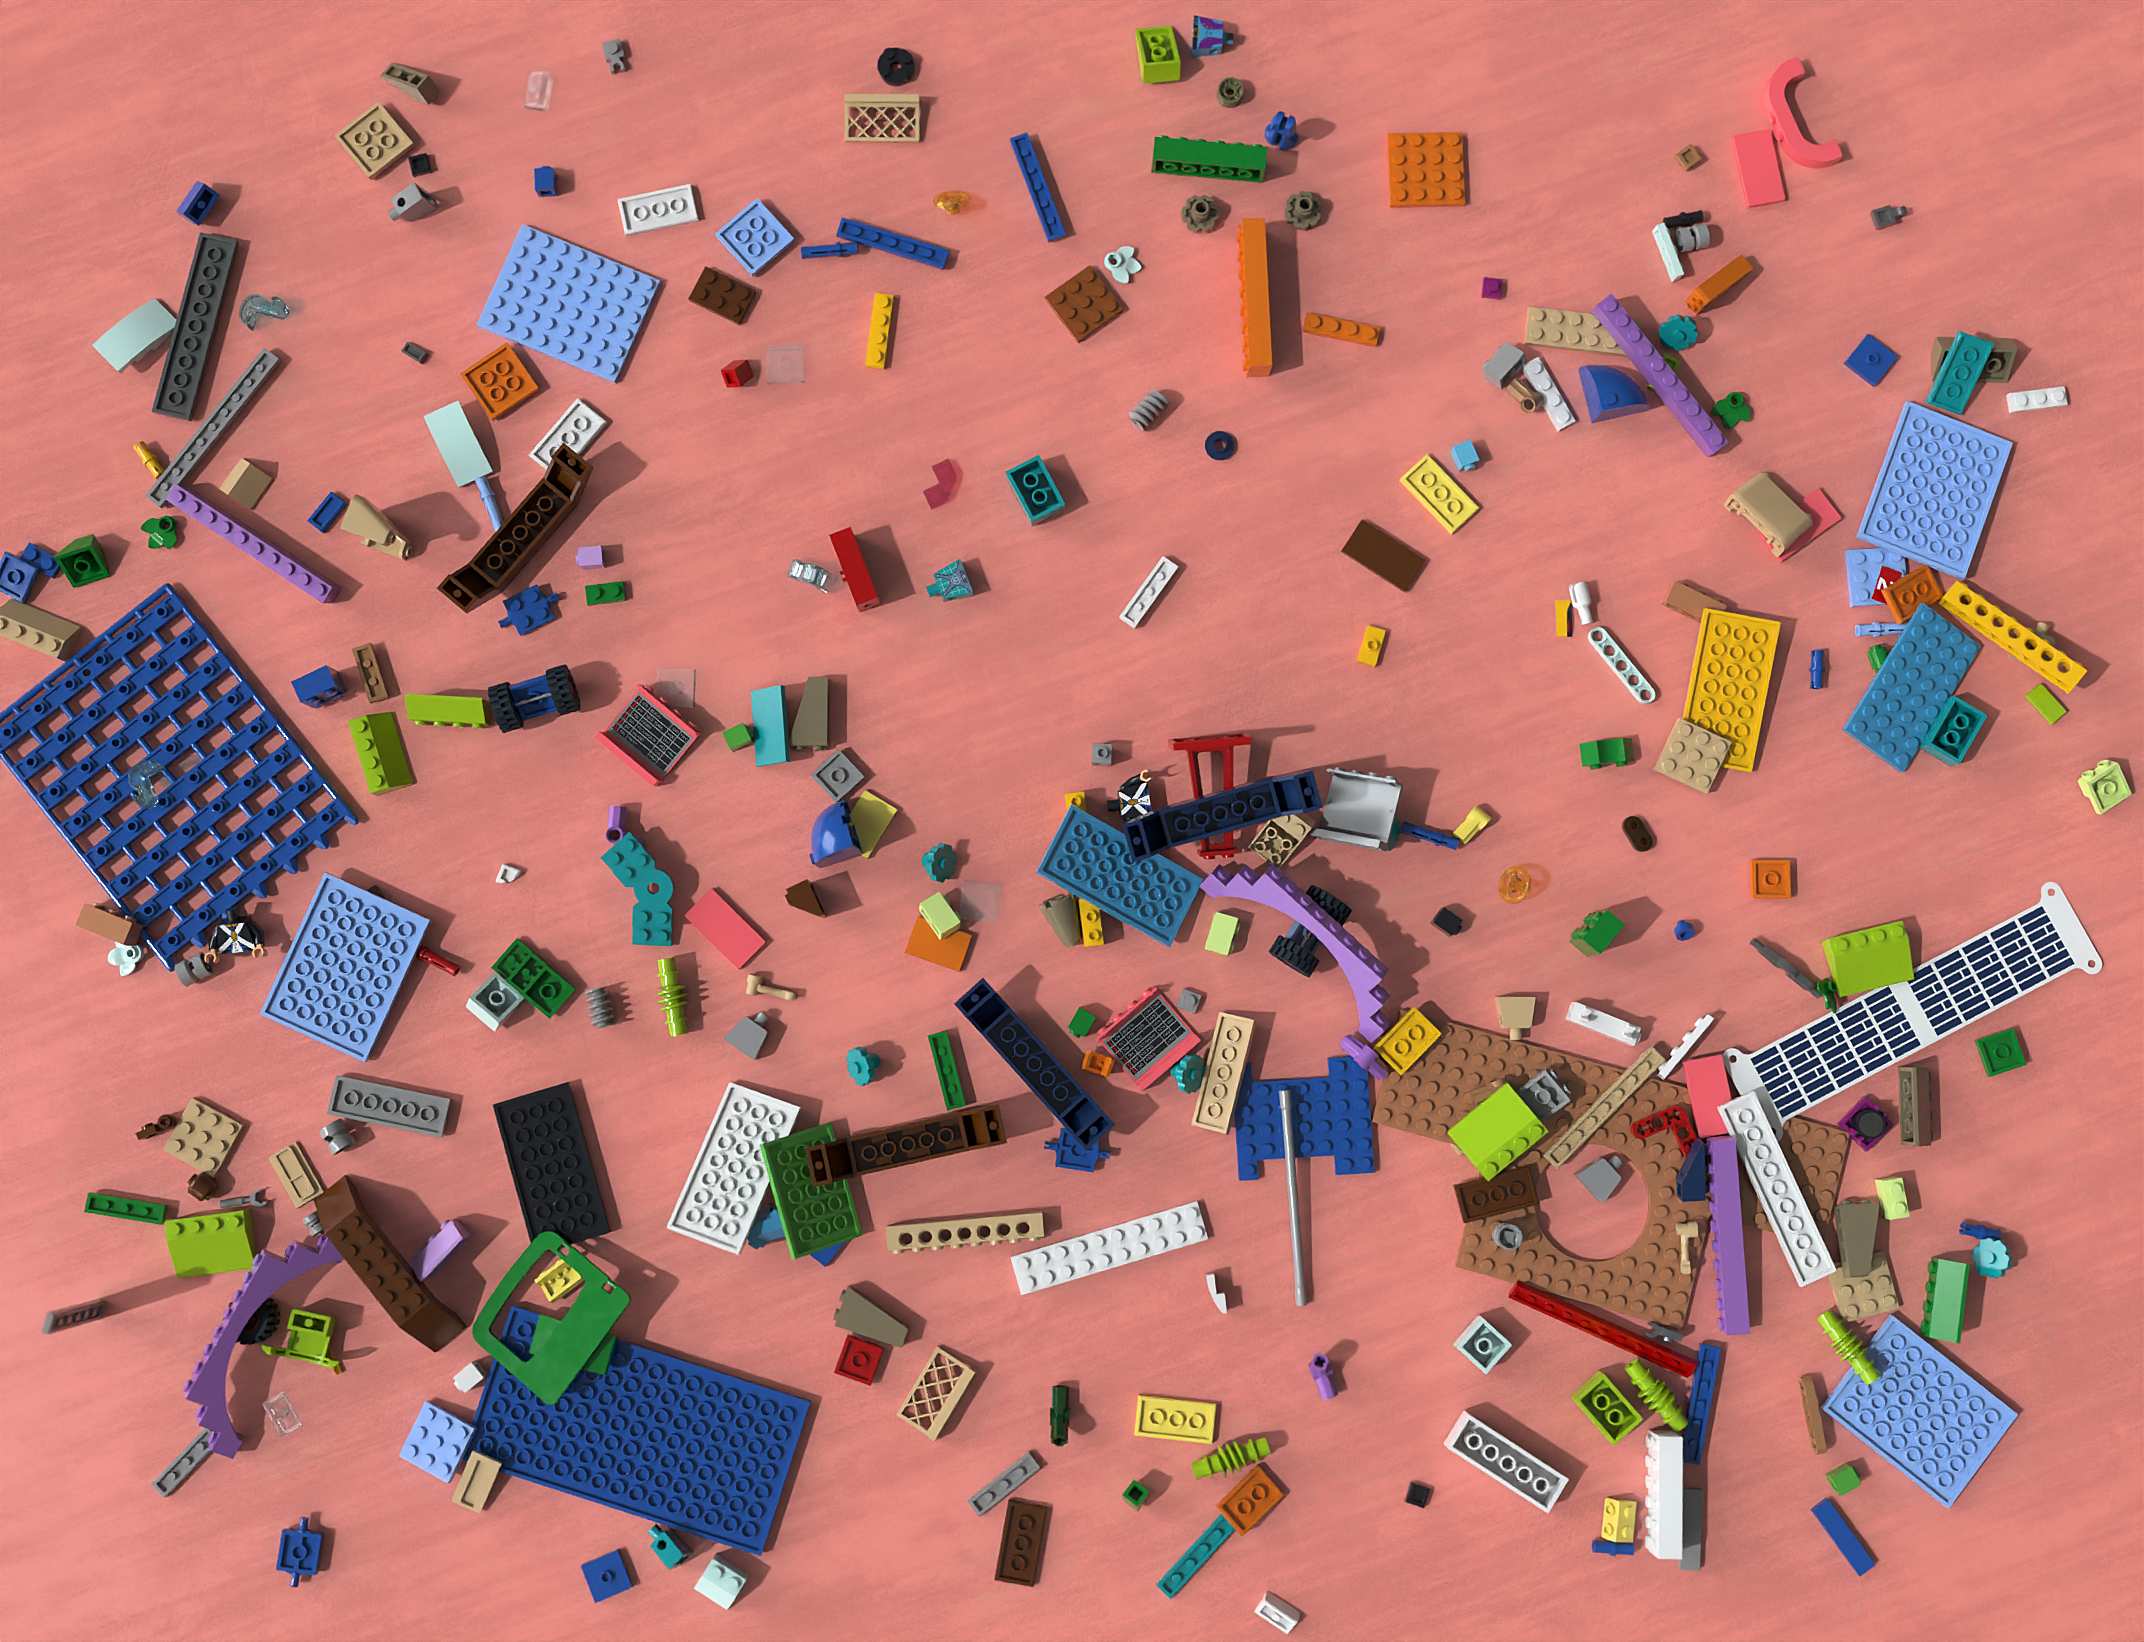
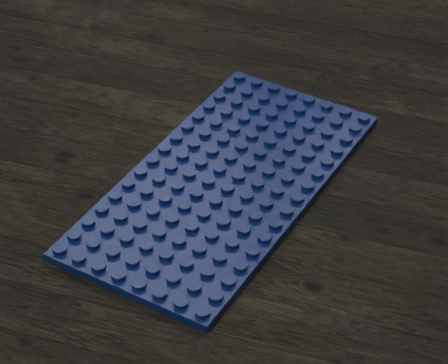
[463,1305,811,1556]

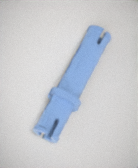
[475,476,504,532]
[1855,622,1908,637]

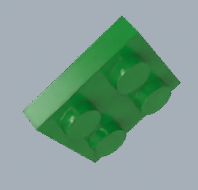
[1974,1028,2027,1077]

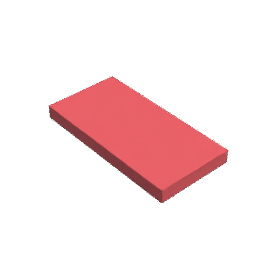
[1732,129,1785,208]
[1757,488,1841,562]
[684,888,766,970]
[1682,1054,1731,1139]

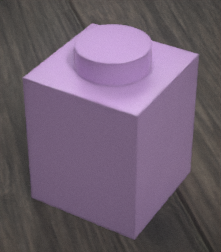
[576,545,606,570]

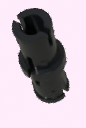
[1663,210,1703,228]

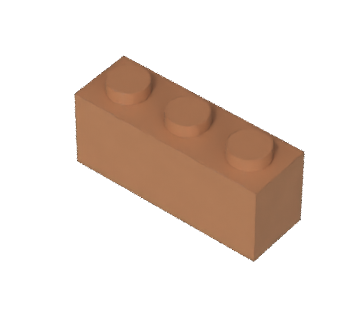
[1661,581,1727,623]
[76,902,143,947]

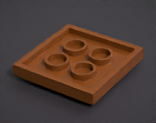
[1045,265,1123,343]

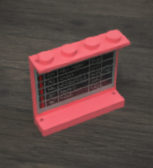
[595,684,701,787]
[1097,987,1201,1091]

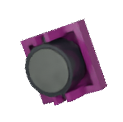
[1837,1096,1894,1152]

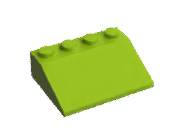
[1821,920,1914,998]
[1447,1082,1549,1181]
[164,1209,256,1278]

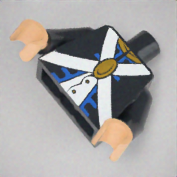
[1107,770,1154,823]
[204,907,268,964]

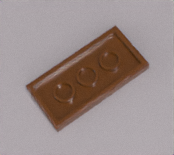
[1341,520,1425,592]
[1453,1166,1539,1224]
[994,1499,1047,1587]

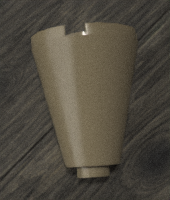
[1039,892,1081,947]

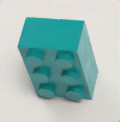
[1005,455,1065,526]
[1919,696,1988,767]

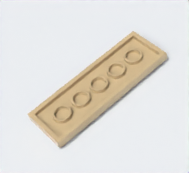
[1524,306,1641,357]
[1191,1012,1257,1135]

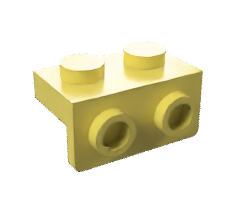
[535,1259,585,1304]
[1602,1498,1637,1542]

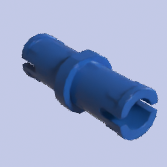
[1809,650,1825,689]
[1959,1222,2002,1241]
[1592,1540,1634,1556]

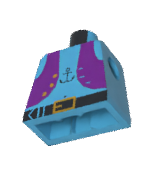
[1191,15,1234,58]

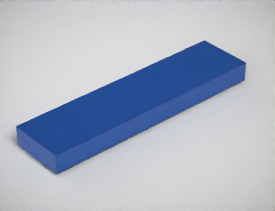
[1810,1498,1875,1576]

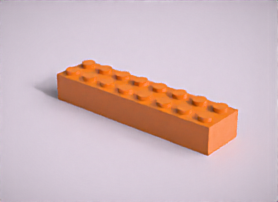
[1236,218,1272,377]

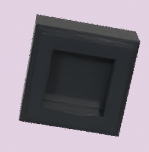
[408,153,432,177]
[1404,1482,1430,1508]

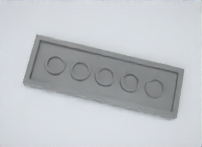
[327,1075,452,1138]

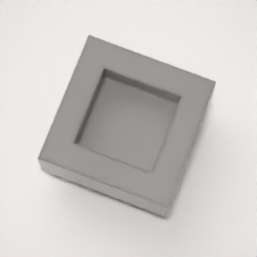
[1176,989,1201,1014]

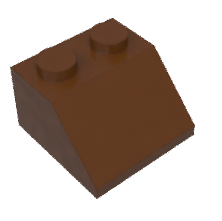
[785,879,827,918]

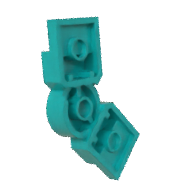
[600,832,675,946]

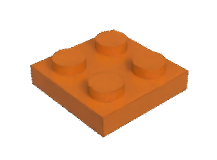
[1749,860,1791,899]

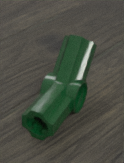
[1050,1385,1070,1447]

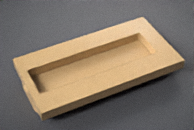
[268,1142,325,1208]
[451,1449,502,1514]

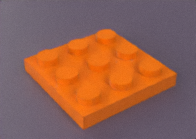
[460,342,540,421]

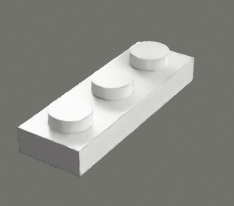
[2006,386,2068,413]

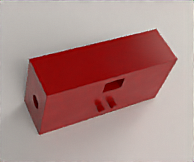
[829,527,881,613]

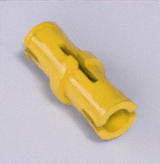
[133,441,165,479]

